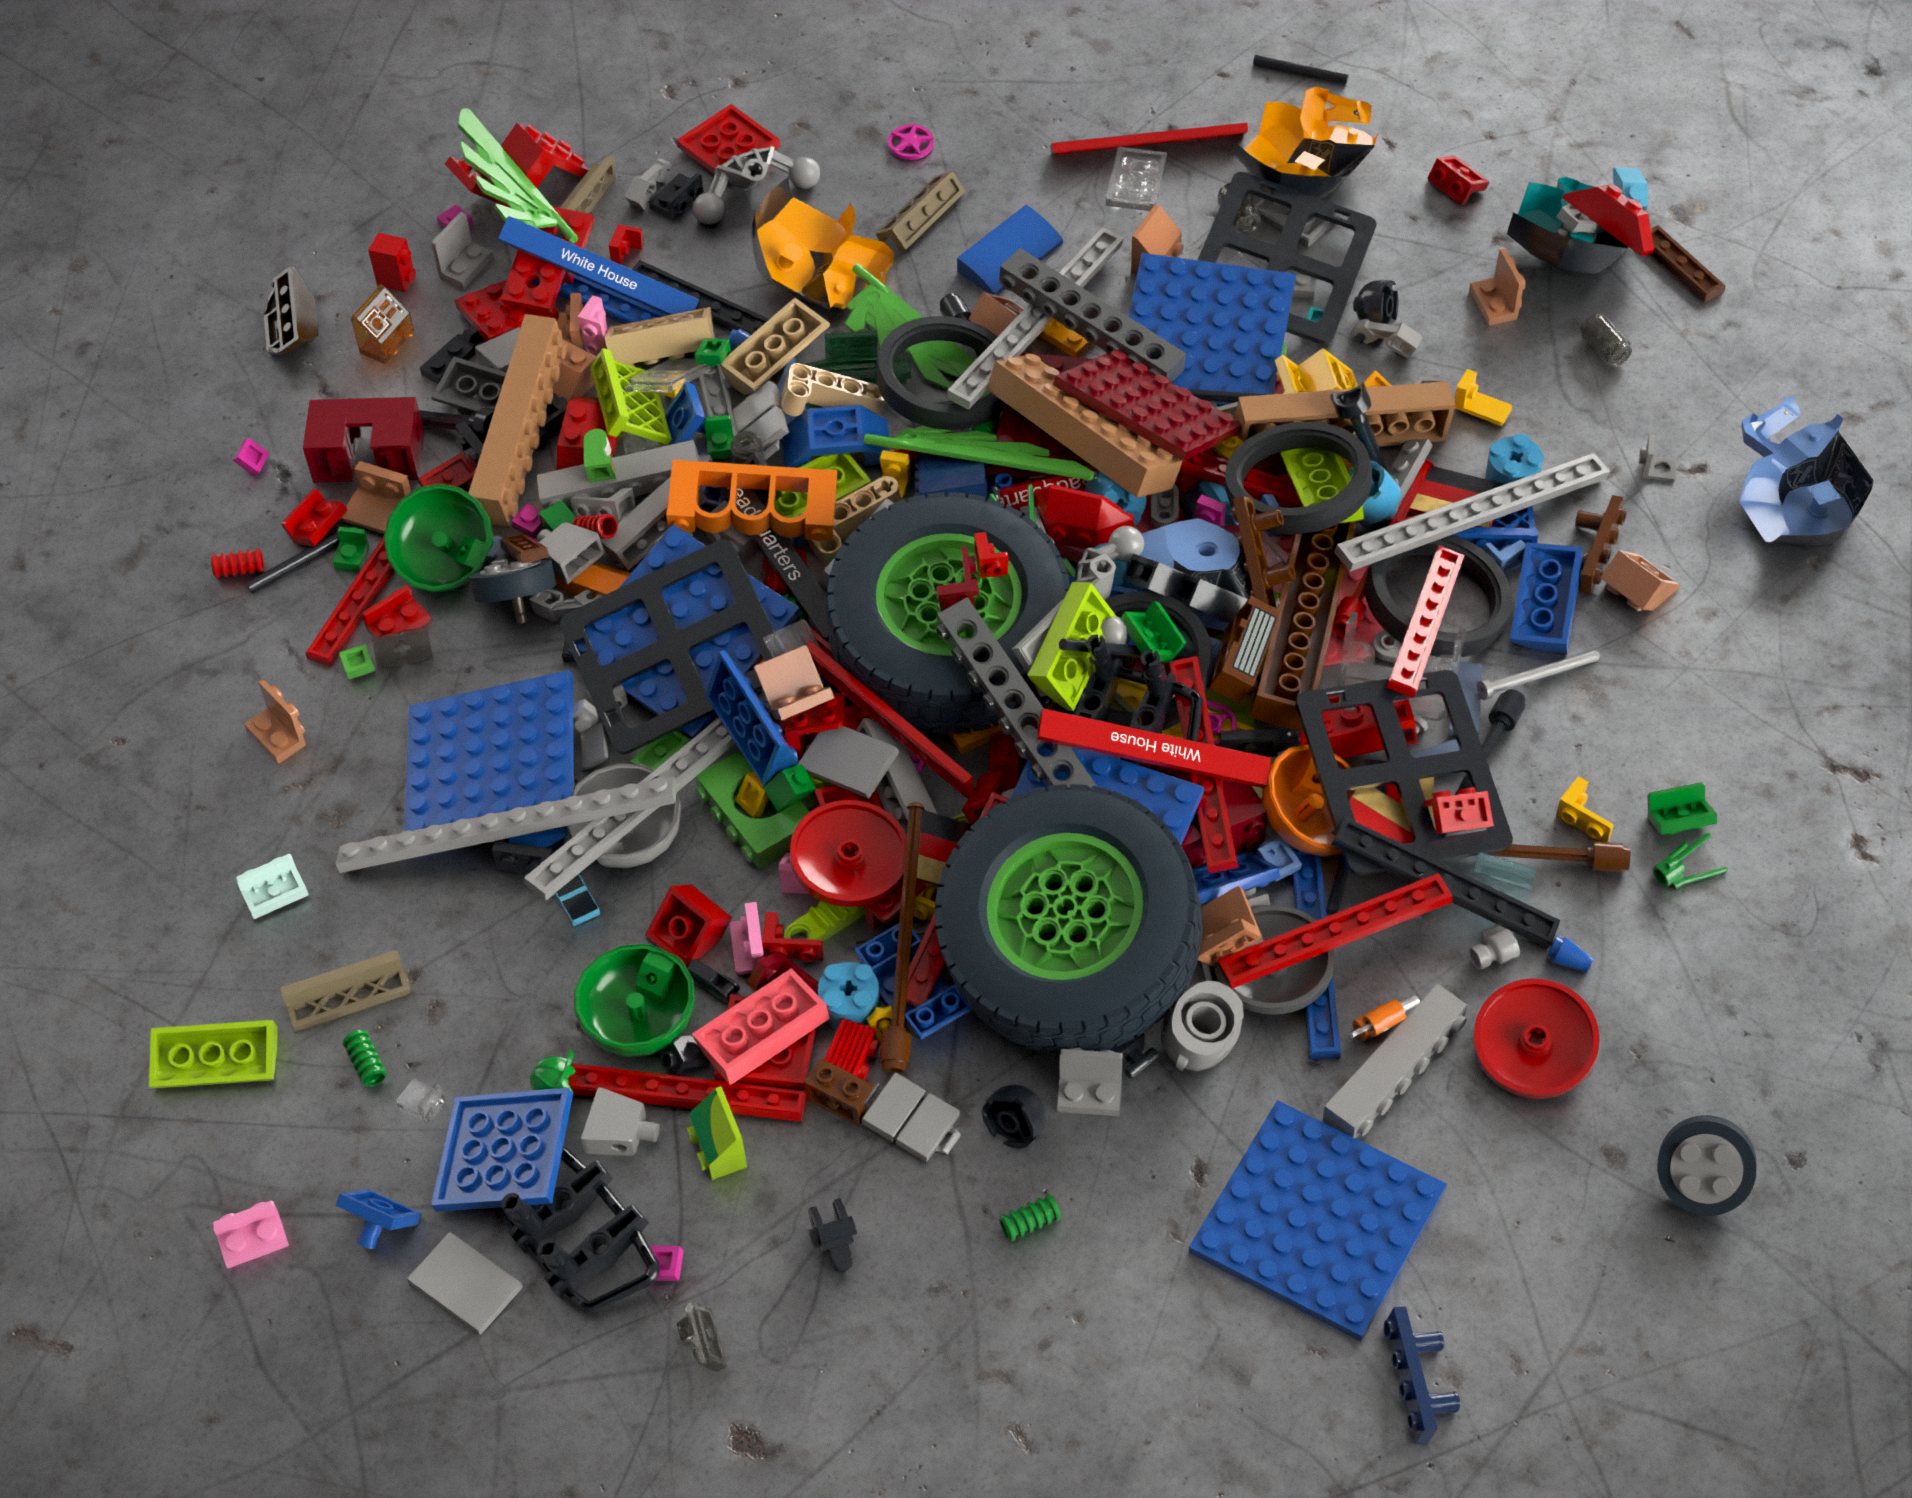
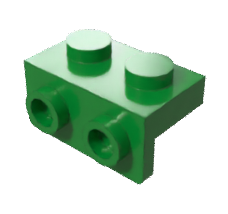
[1121,602,1186,662]
[1647,782,1717,835]

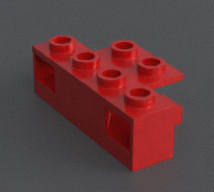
[1299,695,1418,759]

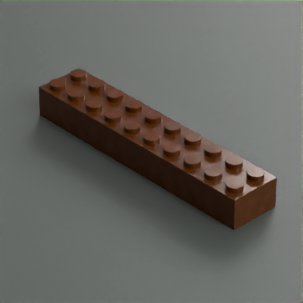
[1249,506,1356,733]

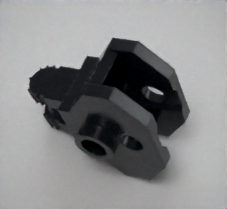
[808,1198,857,1273]

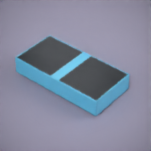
[555,874,600,927]

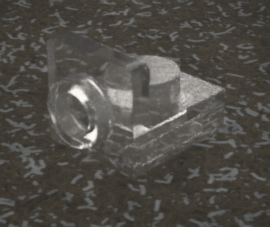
[396,1078,445,1123]

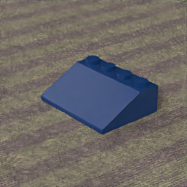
[705,650,798,787]

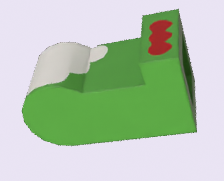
[584,429,616,483]

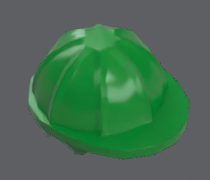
[530,1049,576,1093]

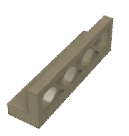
[556,155,616,238]
[875,171,965,251]
[280,949,411,1032]

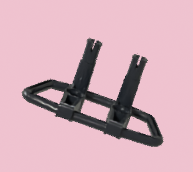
[1038,634,1203,766]
[501,1146,660,1314]

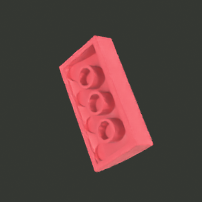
[692,968,830,1085]

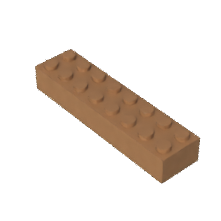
[469,314,567,528]
[987,354,1182,498]
[1235,381,1456,447]

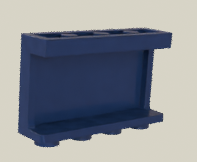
[915,452,989,503]

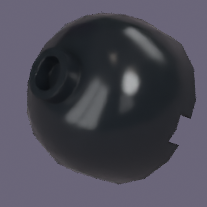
[1353,280,1399,324]
[981,1084,1046,1149]

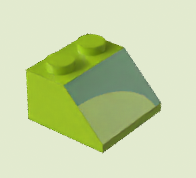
[686,1086,747,1180]

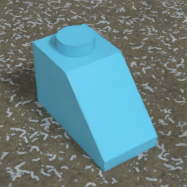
[1613,167,1648,211]

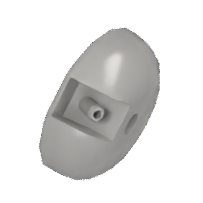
[566,764,681,868]

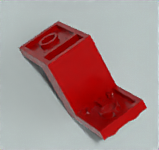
[445,123,589,208]

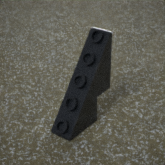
[1122,553,1248,623]

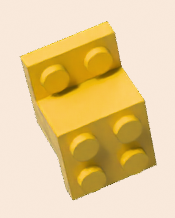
[1274,348,1358,394]

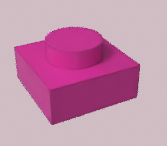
[437,204,473,229]
[233,438,269,476]
[1195,495,1226,527]
[511,504,542,539]
[645,1246,684,1281]

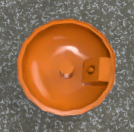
[1262,745,1355,857]

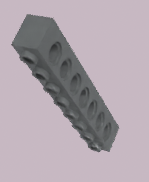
[999,248,1186,383]
[935,597,1096,789]

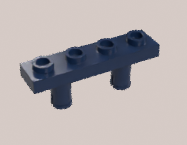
[1384,1306,1460,1443]

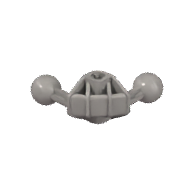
[693,146,820,225]
[1075,526,1144,644]

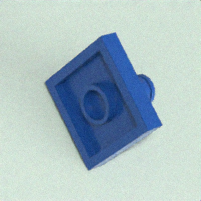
[664,381,706,445]
[335,1189,422,1249]

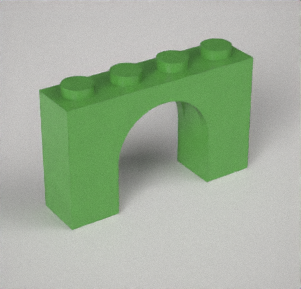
[695,750,810,870]

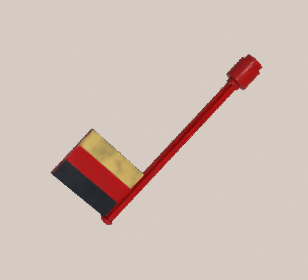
[1332,459,1505,638]

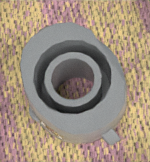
[1161,981,1244,1071]

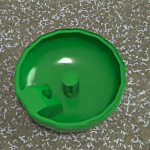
[384,484,494,593]
[574,944,695,1057]

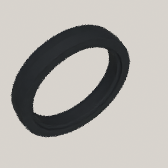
[876,316,1006,430]
[1225,422,1372,534]
[1364,534,1512,658]
[1076,592,1214,731]

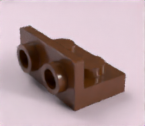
[804,1059,873,1127]

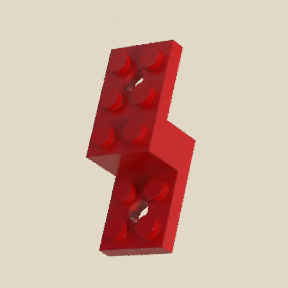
[501,206,595,313]

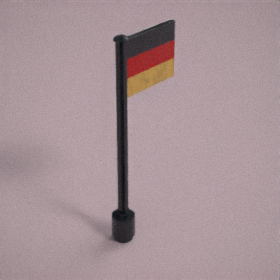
[1331,689,1526,885]

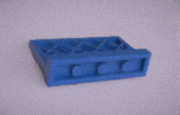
[1453,506,1538,552]

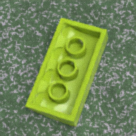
[1280,448,1364,523]
[775,453,871,518]
[1027,582,1116,711]
[149,1020,278,1089]

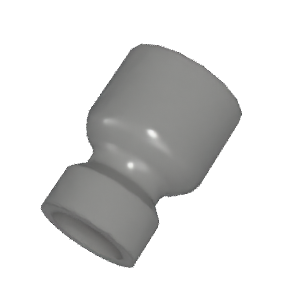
[1469,924,1520,970]

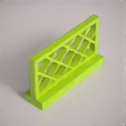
[590,348,672,445]

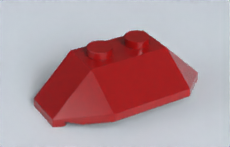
[1562,184,1654,256]
[556,396,619,470]
[1034,485,1134,549]

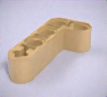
[780,363,886,416]
[807,476,902,567]

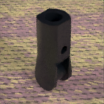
[687,959,740,1003]

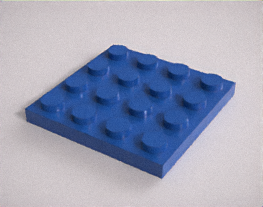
[431,1088,573,1212]

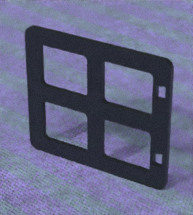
[1198,172,1377,345]
[560,539,785,755]
[1295,670,1513,876]

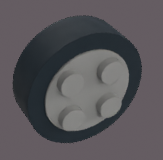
[469,558,557,624]
[1657,1115,1757,1216]

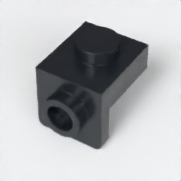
[660,1035,711,1076]

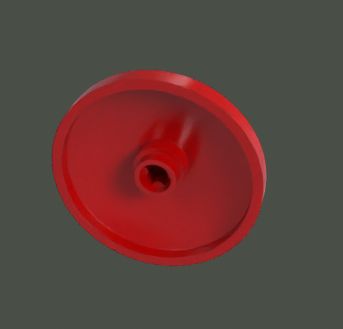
[790,800,907,907]
[1473,978,1600,1099]

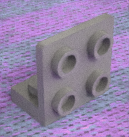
[432,212,494,289]
[1057,1048,1123,1116]

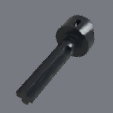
[1330,382,1388,472]
[419,408,495,443]

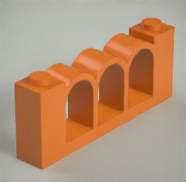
[667,460,837,542]

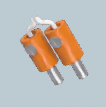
[1350,995,1420,1041]

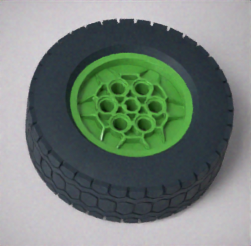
[826,492,1070,734]
[935,784,1203,1054]

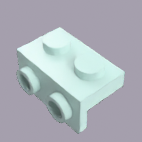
[235,854,309,919]

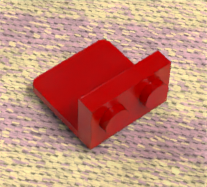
[783,693,846,761]

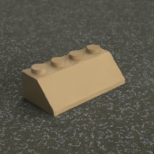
[720,298,830,395]
[604,307,714,366]

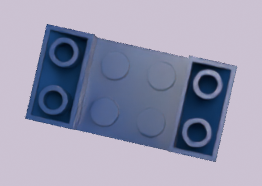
[783,405,891,468]
[855,923,972,1040]

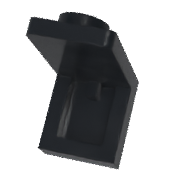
[538,391,568,447]

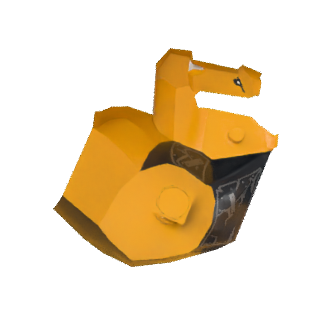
[1235,87,1380,199]
[752,176,894,310]

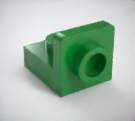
[695,338,731,366]
[704,415,735,459]
[333,527,370,572]

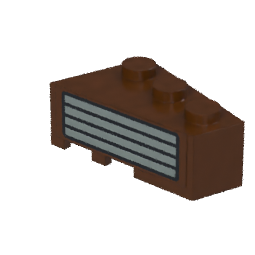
[1209,596,1281,703]

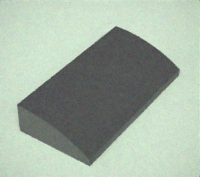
[431,357,506,413]

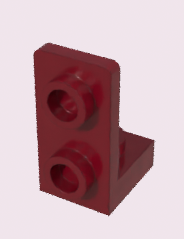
[937,546,979,612]
[747,951,819,995]

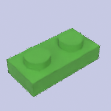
[630,730,691,770]

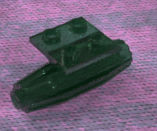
[804,329,912,385]

